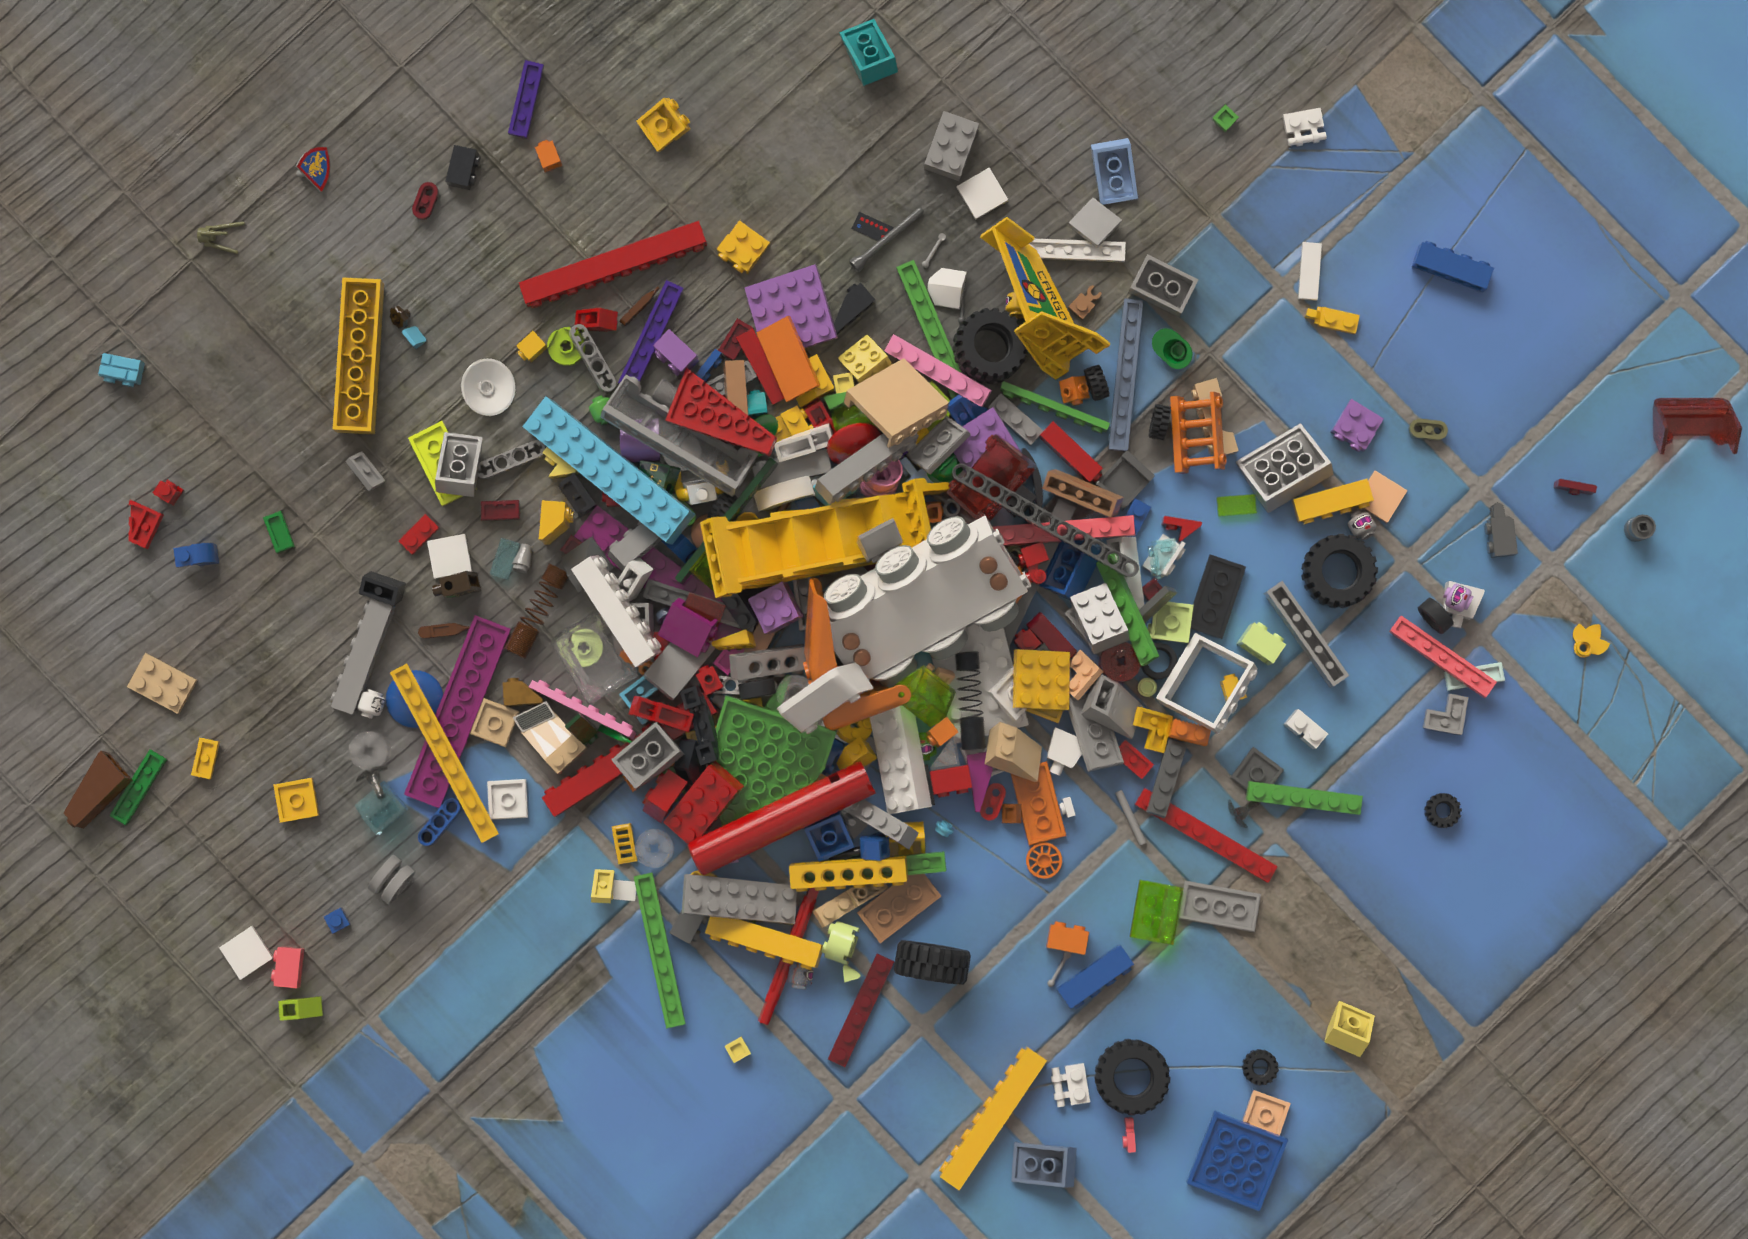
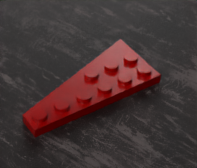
[665,367,777,456]

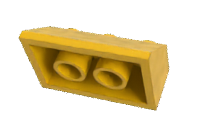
[539,500,574,545]

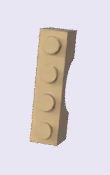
[1191,378,1239,456]

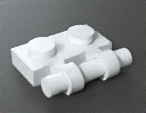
[1282,108,1327,146]
[1051,1063,1090,1107]

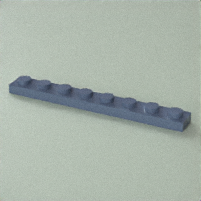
[1108,299,1143,452]

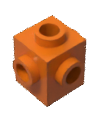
[1059,376,1090,406]

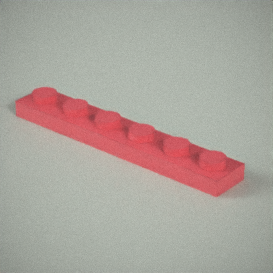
[1389,616,1497,698]

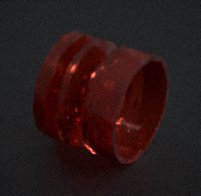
[1098,642,1141,683]

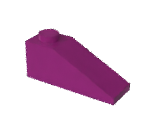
[966,752,993,812]

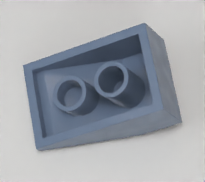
[1011,1142,1077,1188]

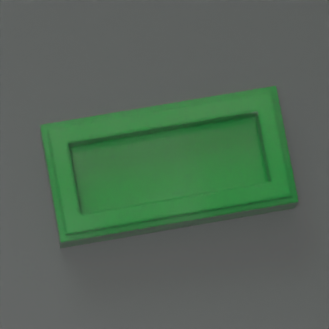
[263,511,295,554]

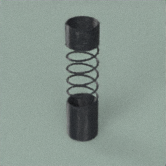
[955,651,986,750]

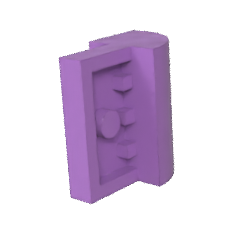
[620,420,660,462]

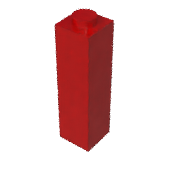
[1039,421,1103,483]

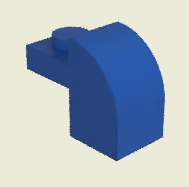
[173,543,219,568]
[860,832,890,861]

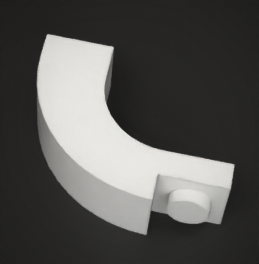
[754,475,820,511]

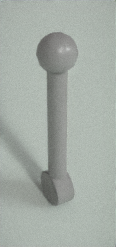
[922,233,946,268]
[1047,951,1071,987]

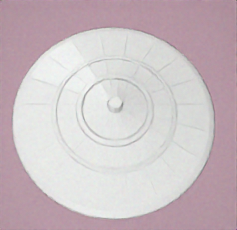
[461,358,516,416]

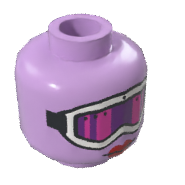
[1443,584,1474,612]

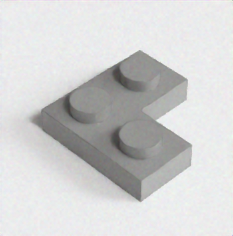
[1423,694,1469,735]

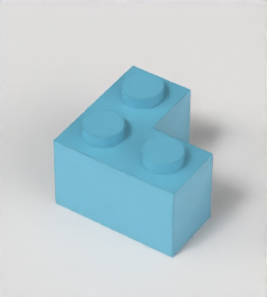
[619,676,658,725]

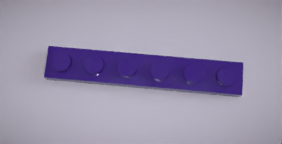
[618,280,684,384]

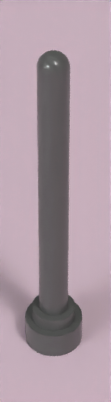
[849,208,924,273]

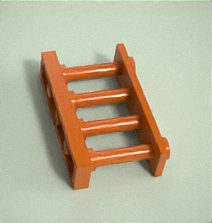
[1170,392,1227,474]

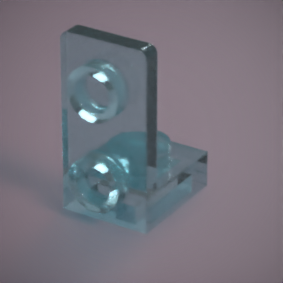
[1148,538,1176,580]

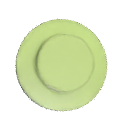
[1138,678,1157,697]

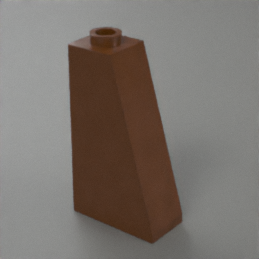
[64,751,133,829]

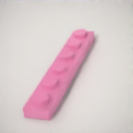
[885,334,992,407]
[529,680,636,740]

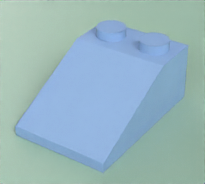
[1091,138,1138,205]

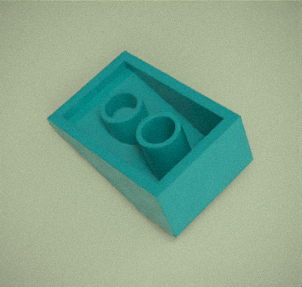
[839,19,898,86]

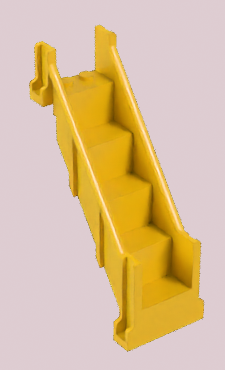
[700,478,951,598]

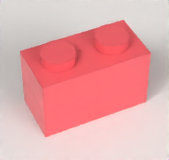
[271,946,305,988]

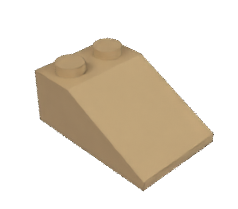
[985,722,1042,782]

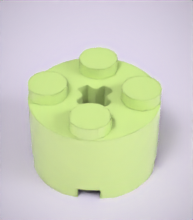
[821,921,860,965]

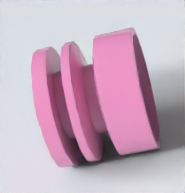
[859,460,903,497]

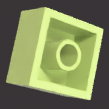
[1237,622,1286,665]

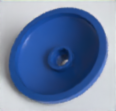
[386,670,443,728]

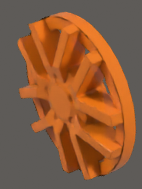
[1026,842,1062,879]

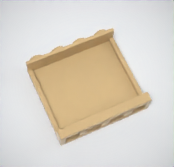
[844,358,949,448]

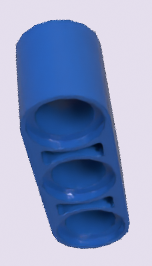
[418,798,462,846]

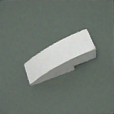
[774,423,833,462]

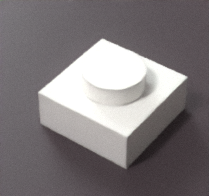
[1059,797,1075,818]

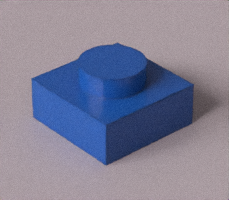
[324,907,351,934]

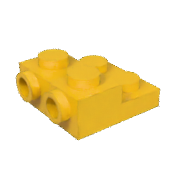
[636,98,691,152]
[717,220,770,274]
[775,405,813,442]

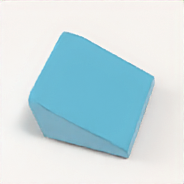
[402,326,427,349]

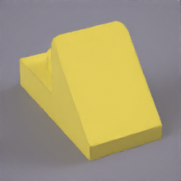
[542,447,579,479]
[591,869,614,903]

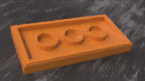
[756,316,820,402]
[1010,761,1066,845]

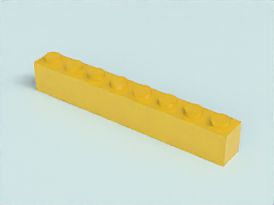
[939,1046,1047,1190]

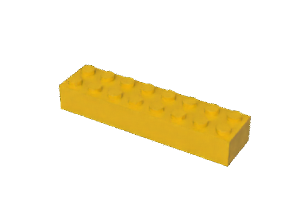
[333,278,384,434]

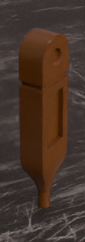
[619,286,660,327]
[418,623,470,639]

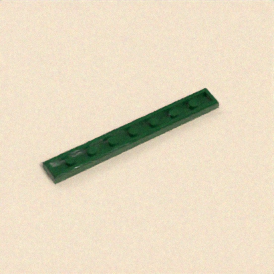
[675,458,779,584]

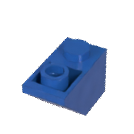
[662,533,706,571]

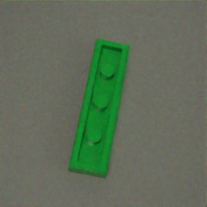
[109,749,167,826]

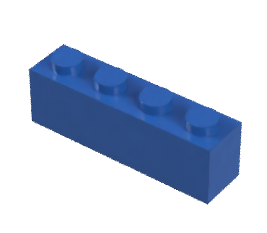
[1411,241,1494,293]
[1056,944,1134,1009]

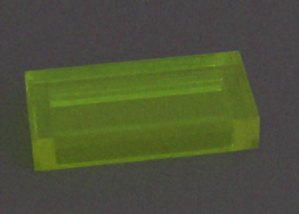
[1216,494,1257,517]

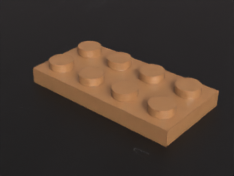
[857,874,942,943]

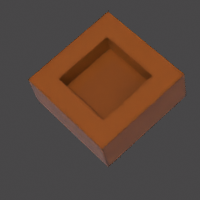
[1002,804,1021,823]

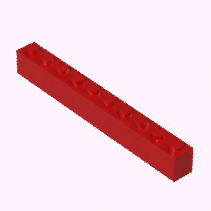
[518,221,707,308]
[542,692,718,817]

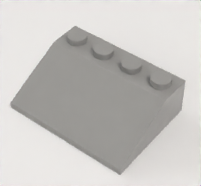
[1236,423,1334,513]

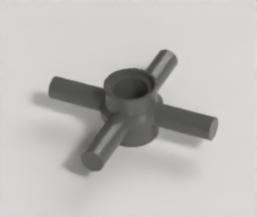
[930,486,976,524]

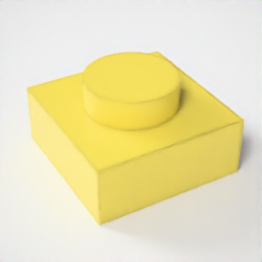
[833,372,854,394]
[724,1036,751,1063]

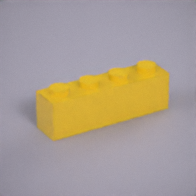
[1292,478,1374,525]

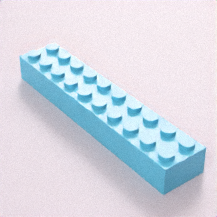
[522,396,696,545]

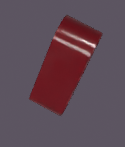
[1026,612,1077,659]

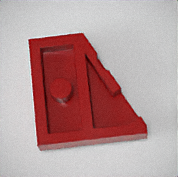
[129,500,164,549]

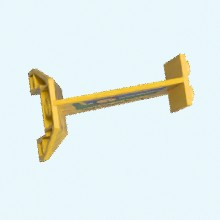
[980,217,1110,380]

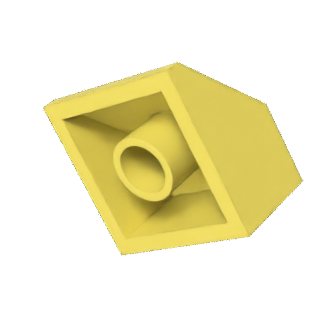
[1324,1001,1375,1057]

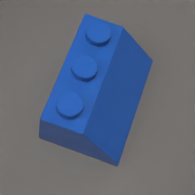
[1039,540,1100,601]

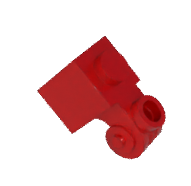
[1018,542,1049,584]

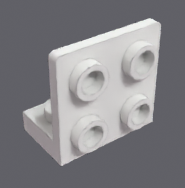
[1142,534,1186,579]

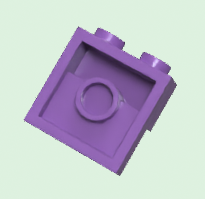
[1331,399,1384,452]

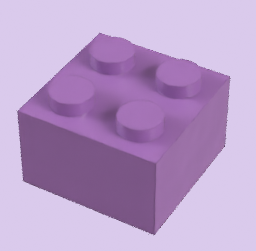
[653,329,699,377]
[748,582,804,634]

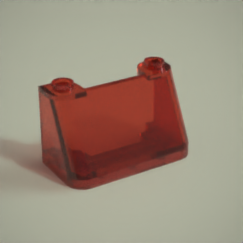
[946,434,1037,522]

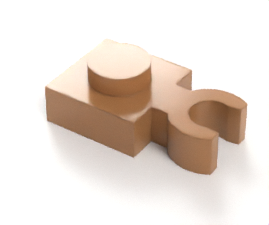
[1068,285,1102,320]

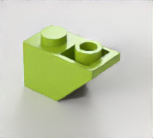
[278,996,323,1021]

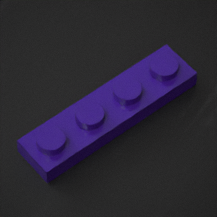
[508,60,544,139]

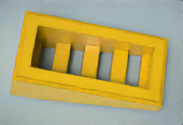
[711,629,756,650]
[611,823,638,864]

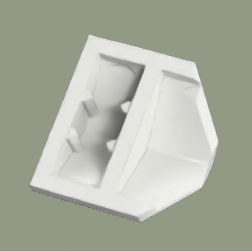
[927,268,967,310]

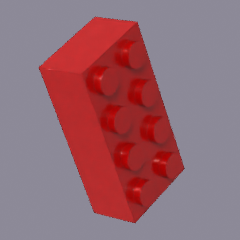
[663,761,745,844]

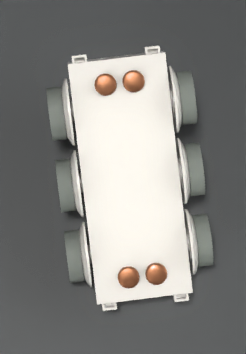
[824,516,1031,688]

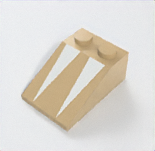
[521,707,588,774]

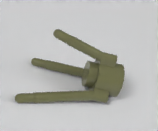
[197,222,245,254]

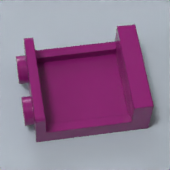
[658,598,718,658]

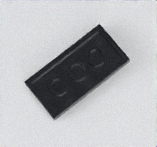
[1191,554,1246,639]

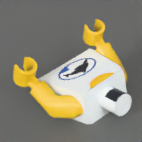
[674,461,729,505]

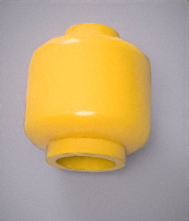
[1005,291,1024,319]

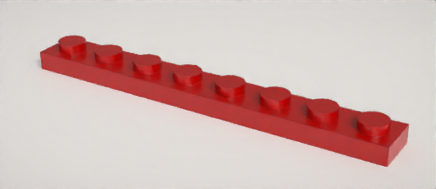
[1134,788,1278,883]

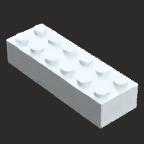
[571,555,662,667]
[870,693,932,814]

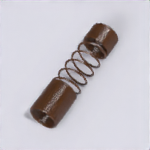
[504,563,568,659]

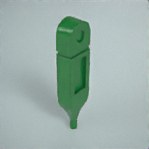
[598,724,633,744]

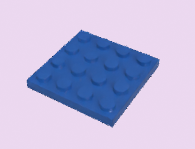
[1186,1111,1288,1211]

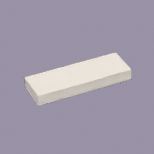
[1298,242,1322,301]

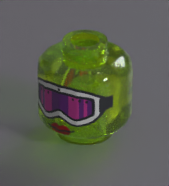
[918,732,937,761]

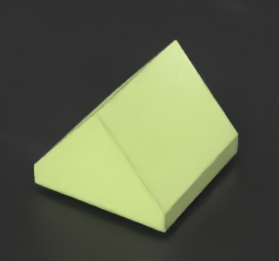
[843,964,861,983]

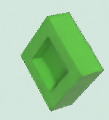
[1212,104,1239,132]

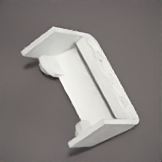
[777,662,873,734]

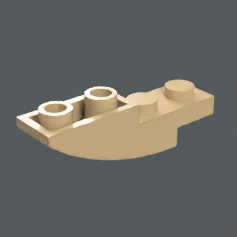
[813,883,888,928]

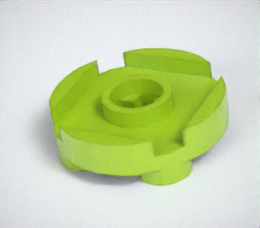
[547,327,586,366]

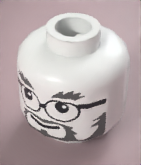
[357,689,385,719]

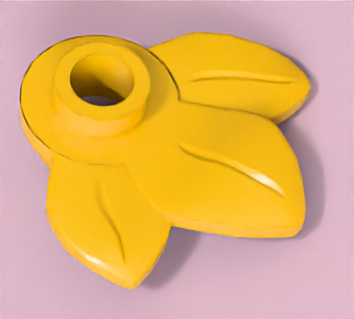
[1573,624,1610,658]

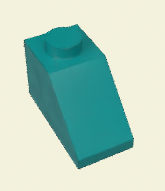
[747,390,768,420]

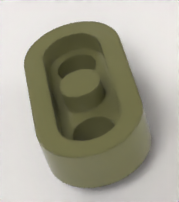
[1408,419,1448,441]

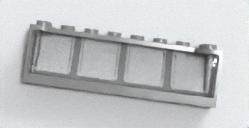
[600,375,758,497]

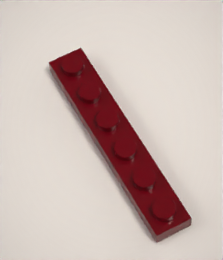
[828,953,894,1067]

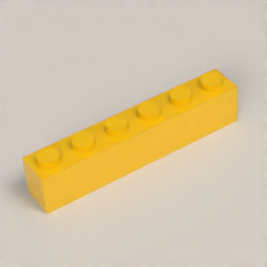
[705,917,823,970]

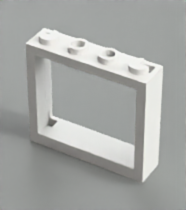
[1156,633,1258,734]

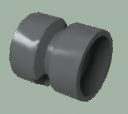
[1624,514,1656,542]

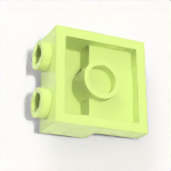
[1148,602,1194,643]

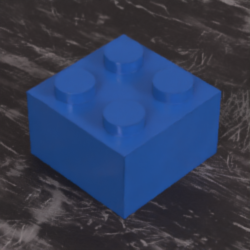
[804,811,855,862]

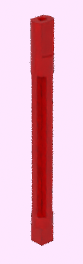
[758,888,819,1025]

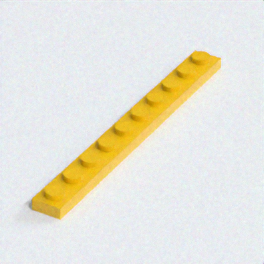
[390,664,499,843]

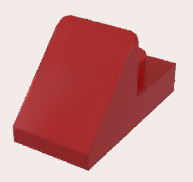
[1161,516,1202,543]

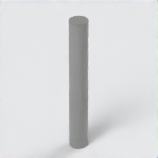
[1115,790,1146,845]

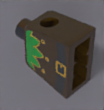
[432,571,481,598]

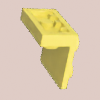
[838,335,893,383]

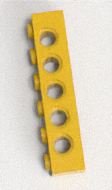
[789,856,908,892]

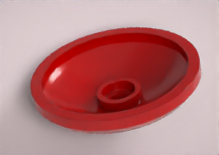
[827,423,882,465]

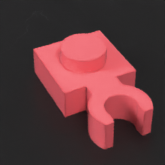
[1122,1117,1136,1153]

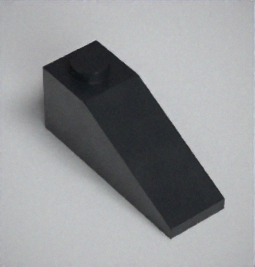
[834,282,875,335]

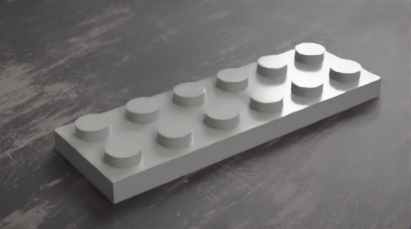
[682,874,797,925]

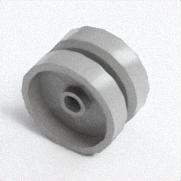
[367,855,416,905]

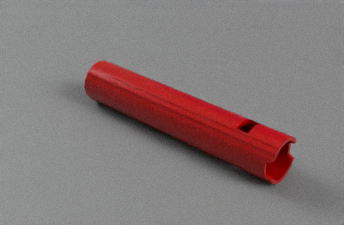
[687,761,876,875]

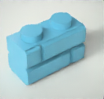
[98,353,145,387]

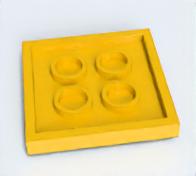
[1013,649,1070,710]

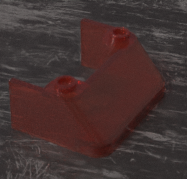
[1653,398,1742,454]

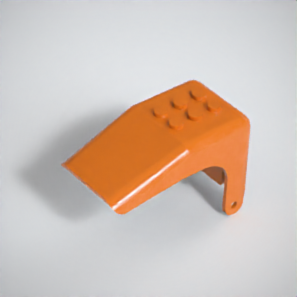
[803,577,911,730]

